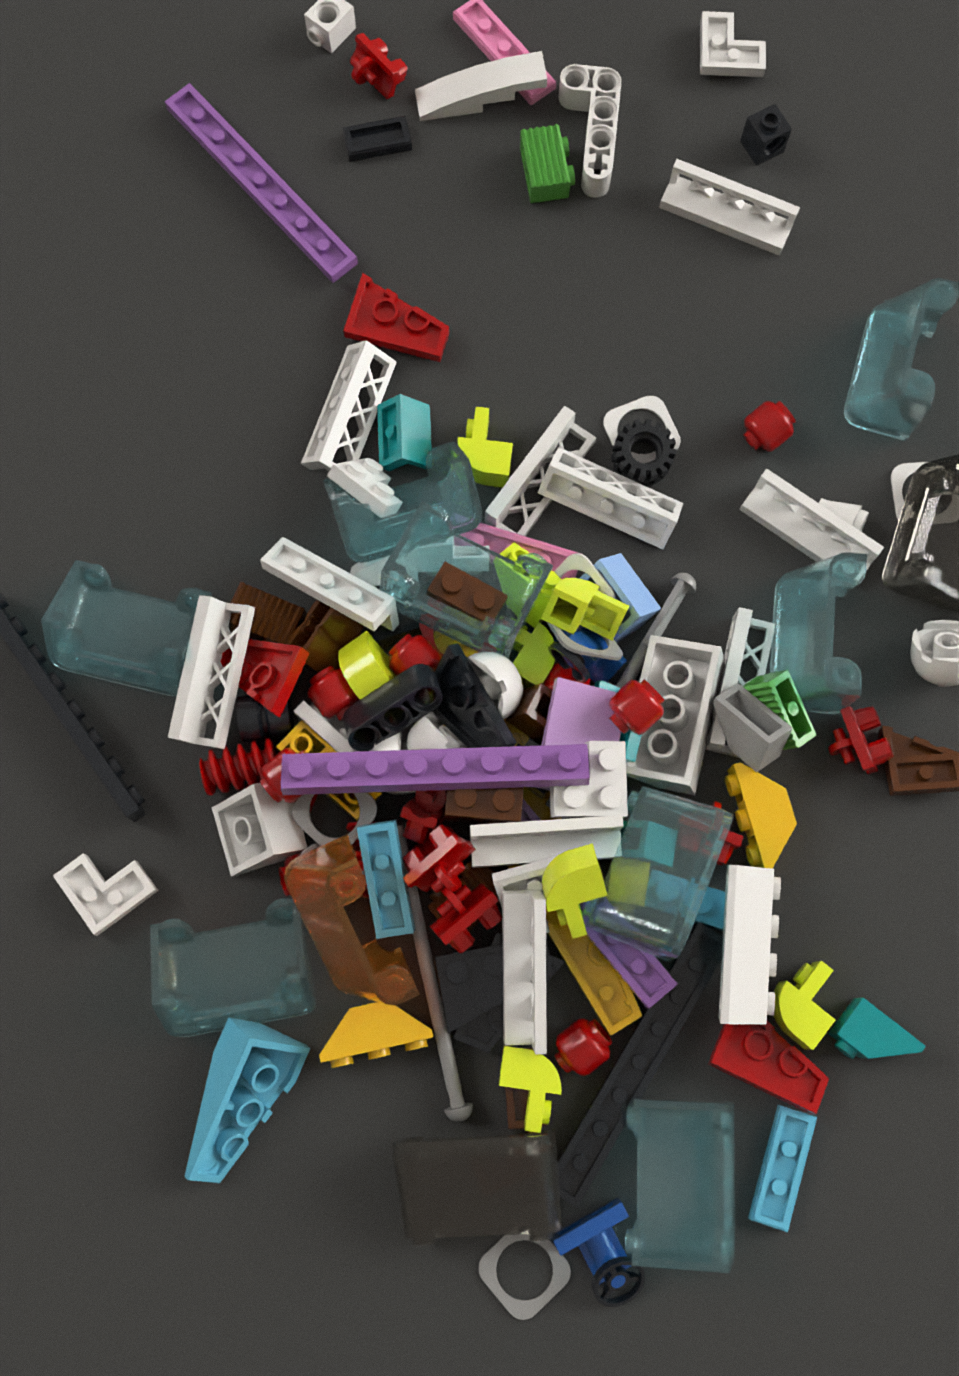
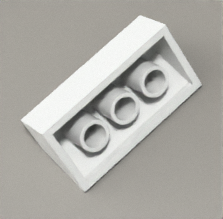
[626,635,725,795]
[719,865,781,1024]

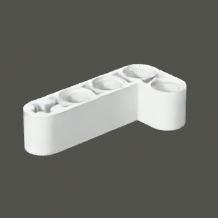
[558,64,621,198]

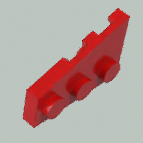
[343,273,450,362]
[221,639,310,718]
[708,1021,829,1115]

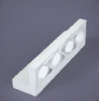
[659,159,800,256]
[301,340,397,471]
[485,406,596,536]
[537,447,683,549]
[739,468,884,587]
[260,537,399,631]
[168,595,255,749]
[705,607,775,758]
[470,815,624,868]
[502,890,547,1054]

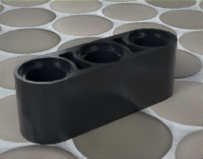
[343,664,442,752]

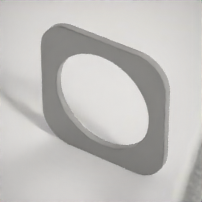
[547,622,623,660]
[292,792,377,855]
[479,1221,571,1320]

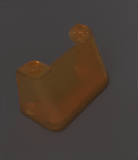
[284,834,420,1005]

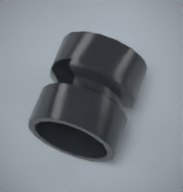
[236,695,294,743]

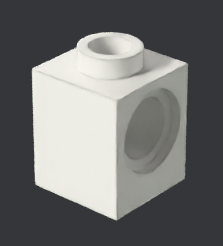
[304,0,356,53]

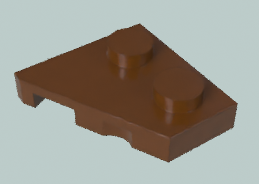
[878,726,959,796]

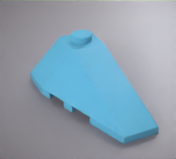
[185,1017,311,1183]

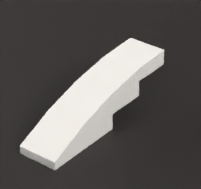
[415,51,547,121]

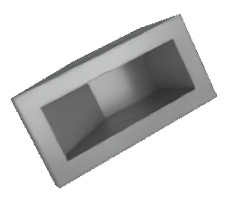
[713,683,793,773]

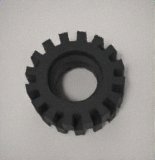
[611,419,677,486]

